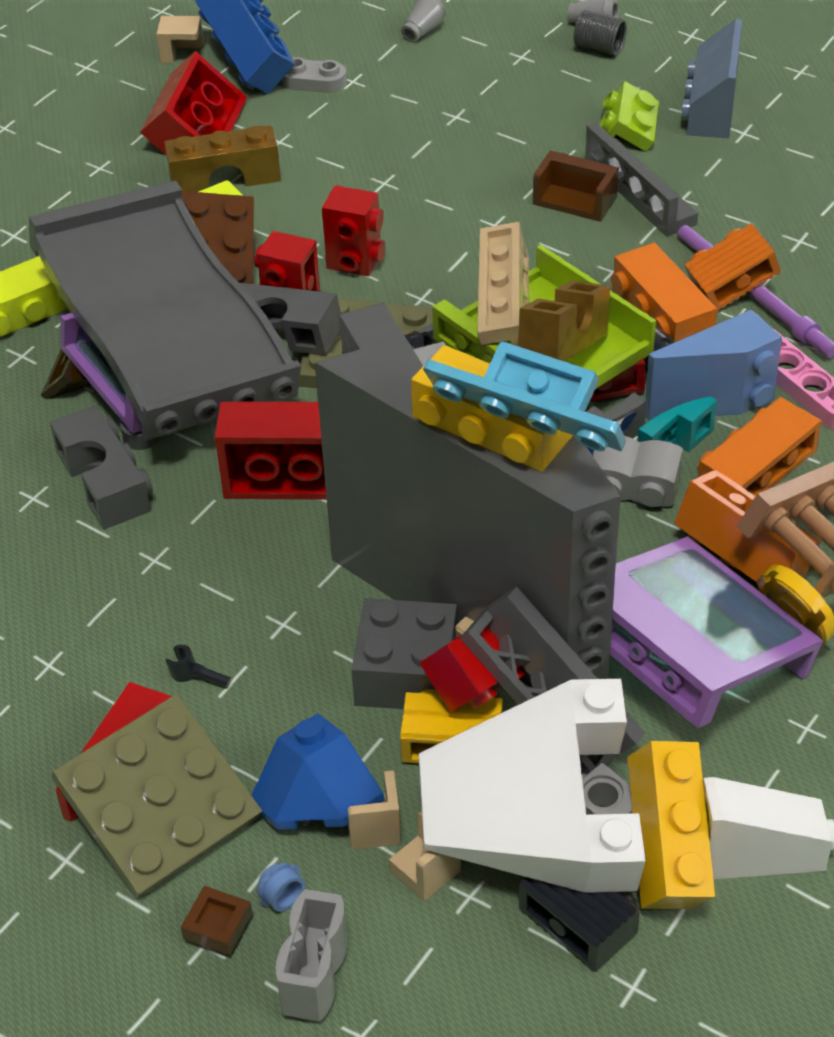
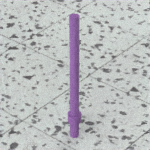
[677,225,834,358]

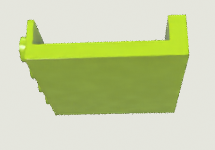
[432,245,656,389]

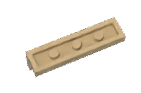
[477,222,529,346]

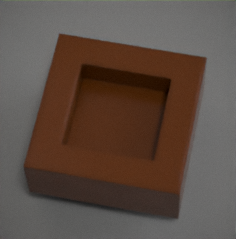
[181,886,252,955]

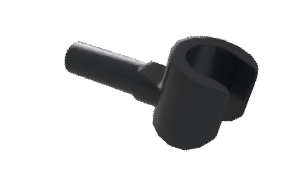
[165,644,232,688]

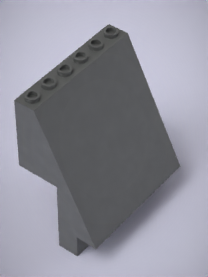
[315,302,620,688]

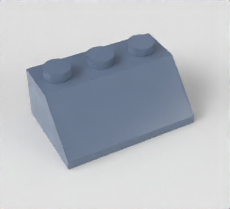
[681,19,743,138]

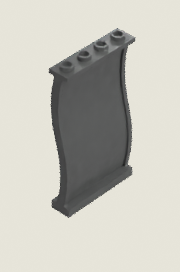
[29,180,301,441]

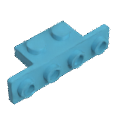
[423,341,626,451]

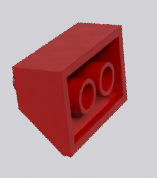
[140,51,247,156]

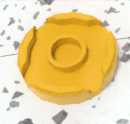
[757,565,834,646]

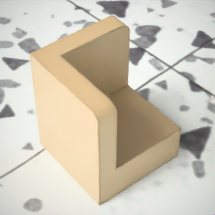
[156,16,204,63]
[348,770,401,850]
[389,811,461,902]

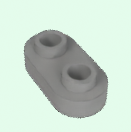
[280,57,347,93]

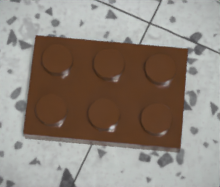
[182,191,254,284]

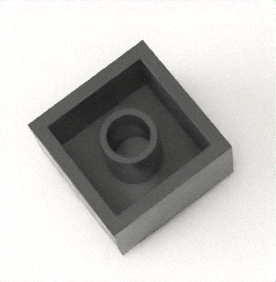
[351,598,457,709]

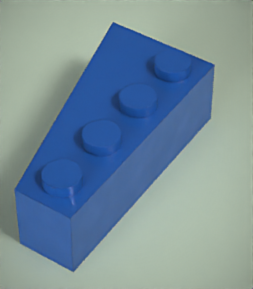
[195,0,295,94]

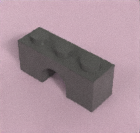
[240,283,341,355]
[50,405,153,530]

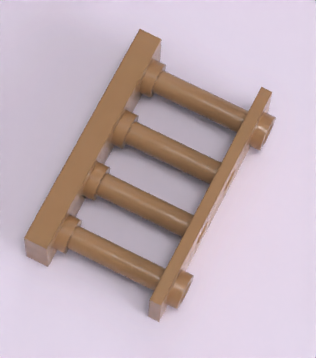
[736,462,834,598]

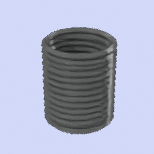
[573,10,627,56]

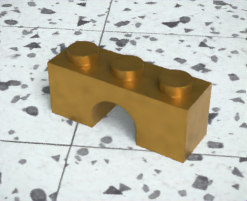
[165,125,281,192]
[518,280,610,361]

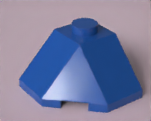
[251,713,385,830]

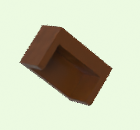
[533,150,619,222]

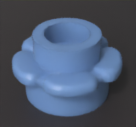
[257,862,306,912]

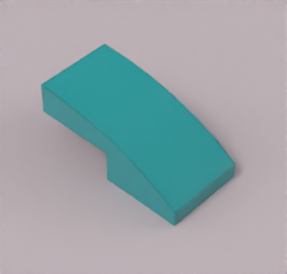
[638,396,717,452]

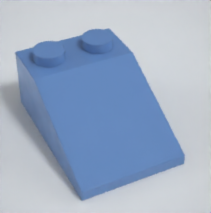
[645,310,782,420]

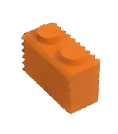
[684,223,781,312]

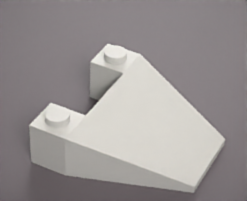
[418,679,645,893]

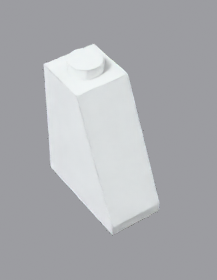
[703,777,834,880]

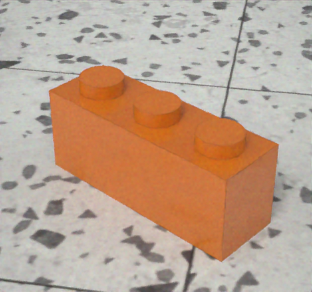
[611,242,717,342]
[697,397,822,496]
[674,470,821,585]

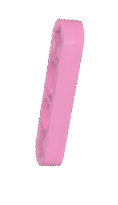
[774,329,834,430]

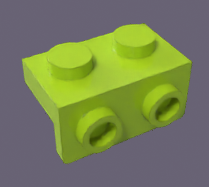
[599,81,659,151]

